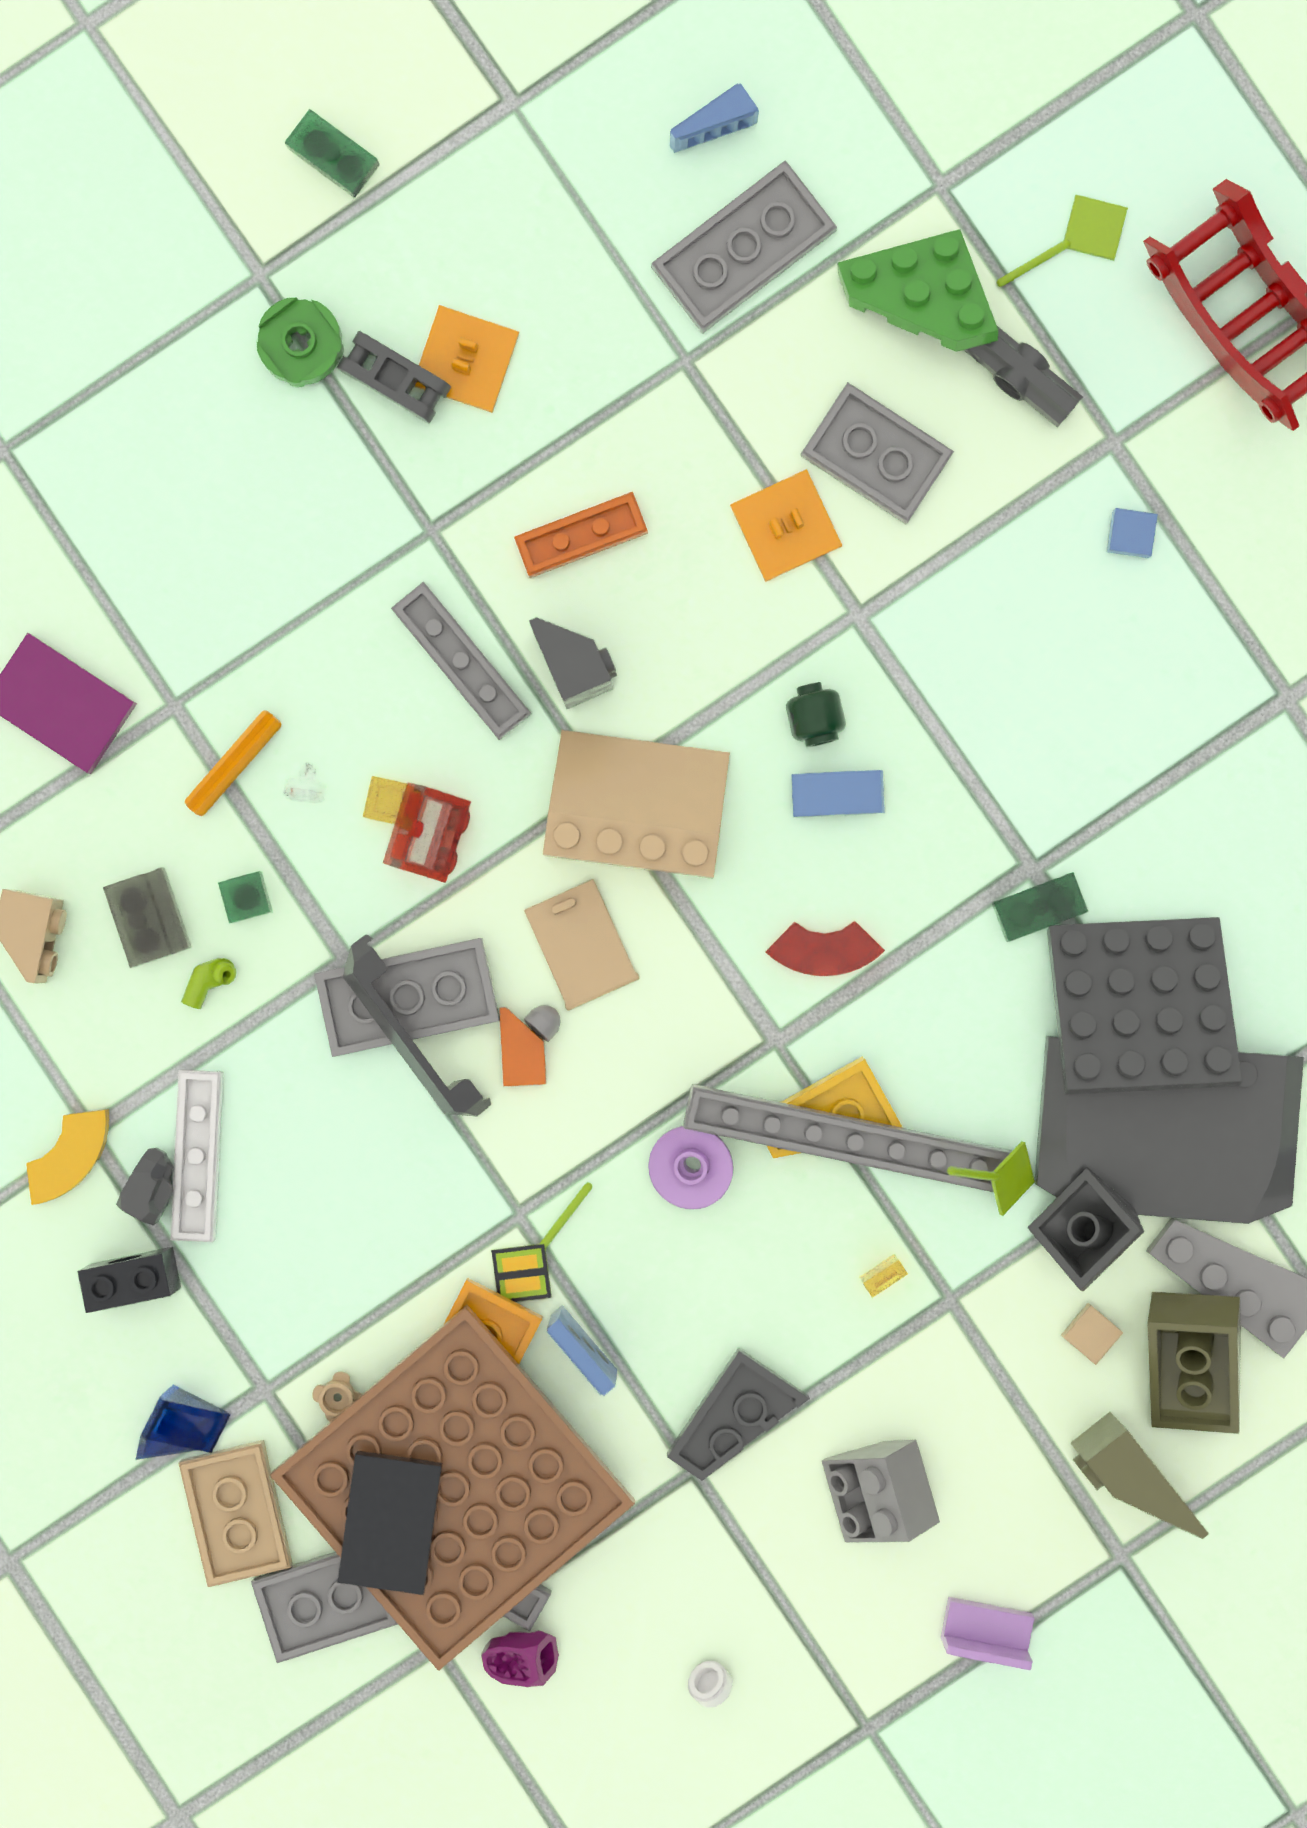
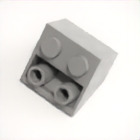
[821,1439,940,1543]

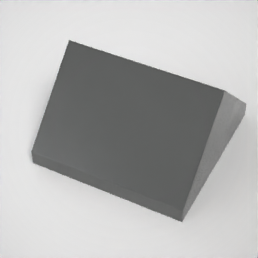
[1027,1168,1145,1292]

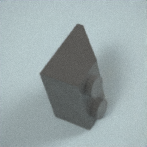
[528,617,617,709]

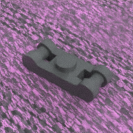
[337,331,452,424]

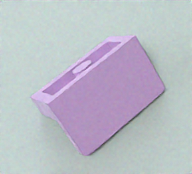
[940,1596,1034,1670]

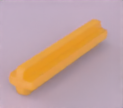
[184,710,282,816]

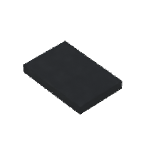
[337,1450,443,1595]

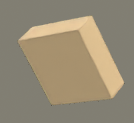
[1061,1303,1123,1365]

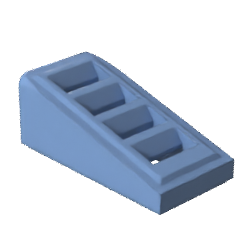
[670,83,759,153]

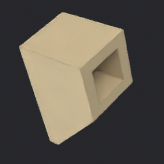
[0,889,67,984]

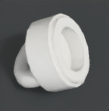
[687,1661,733,1708]

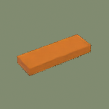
[514,491,648,578]

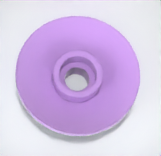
[648,1126,734,1209]

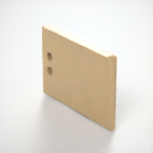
[524,879,639,1011]

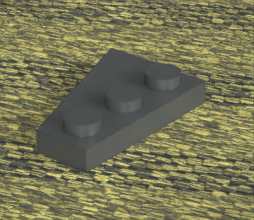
[666,1348,810,1481]

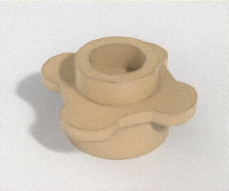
[312,1371,362,1421]

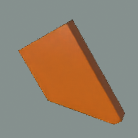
[499,1007,547,1086]

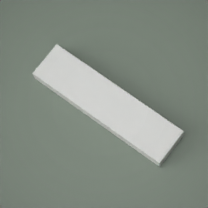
[170,1069,224,1242]

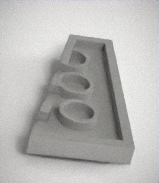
[1146,1218,1307,1358]

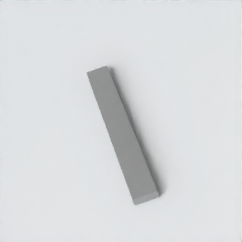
[683,1084,1012,1192]

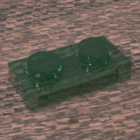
[284,108,380,198]
[991,872,1088,942]

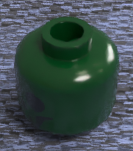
[786,682,846,747]

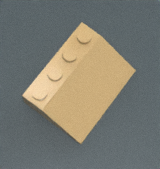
[543,730,730,879]

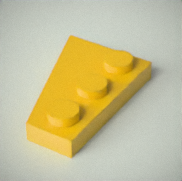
[767,1056,903,1159]

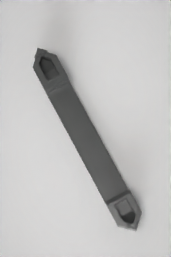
[343,934,491,1117]

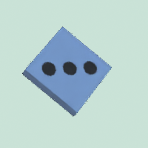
[547,1305,617,1396]

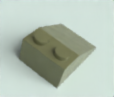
[1148,1292,1241,1434]
[1071,1412,1209,1539]

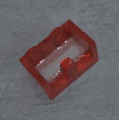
[383,782,471,883]

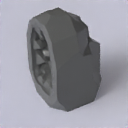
[116,1148,174,1225]

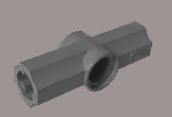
[964,326,1083,428]

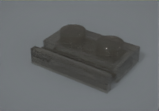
[103,867,192,968]

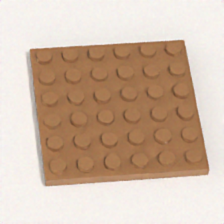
[269,1305,635,1671]

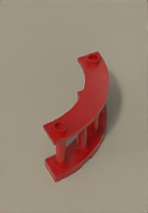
[1143,179,1307,431]

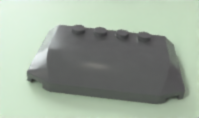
[1034,1036,1304,1224]

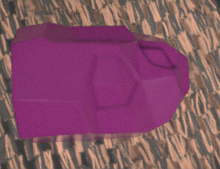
[481,1630,559,1687]

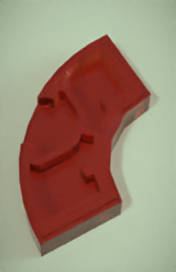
[765,921,885,976]

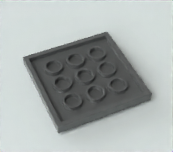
[1047,917,1242,1095]

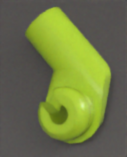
[181,958,237,1009]

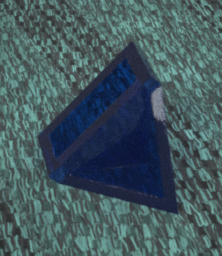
[135,1384,231,1460]

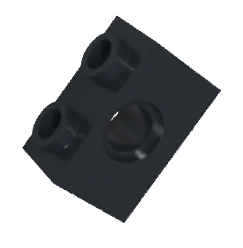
[77,1247,181,1313]

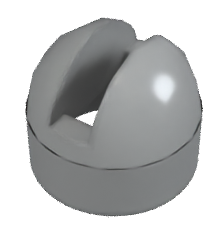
[523,1005,561,1042]

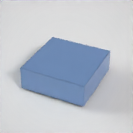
[1107,508,1158,558]

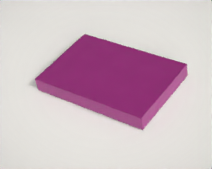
[0,632,137,774]

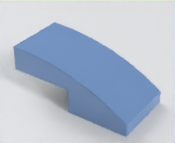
[791,770,885,817]

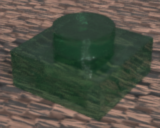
[218,871,273,924]

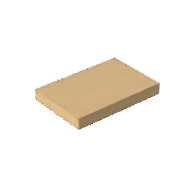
[178,1440,293,1587]

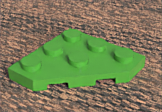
[837,229,999,352]

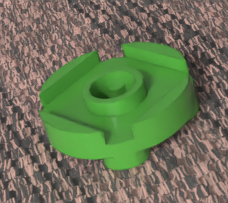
[256,297,344,387]

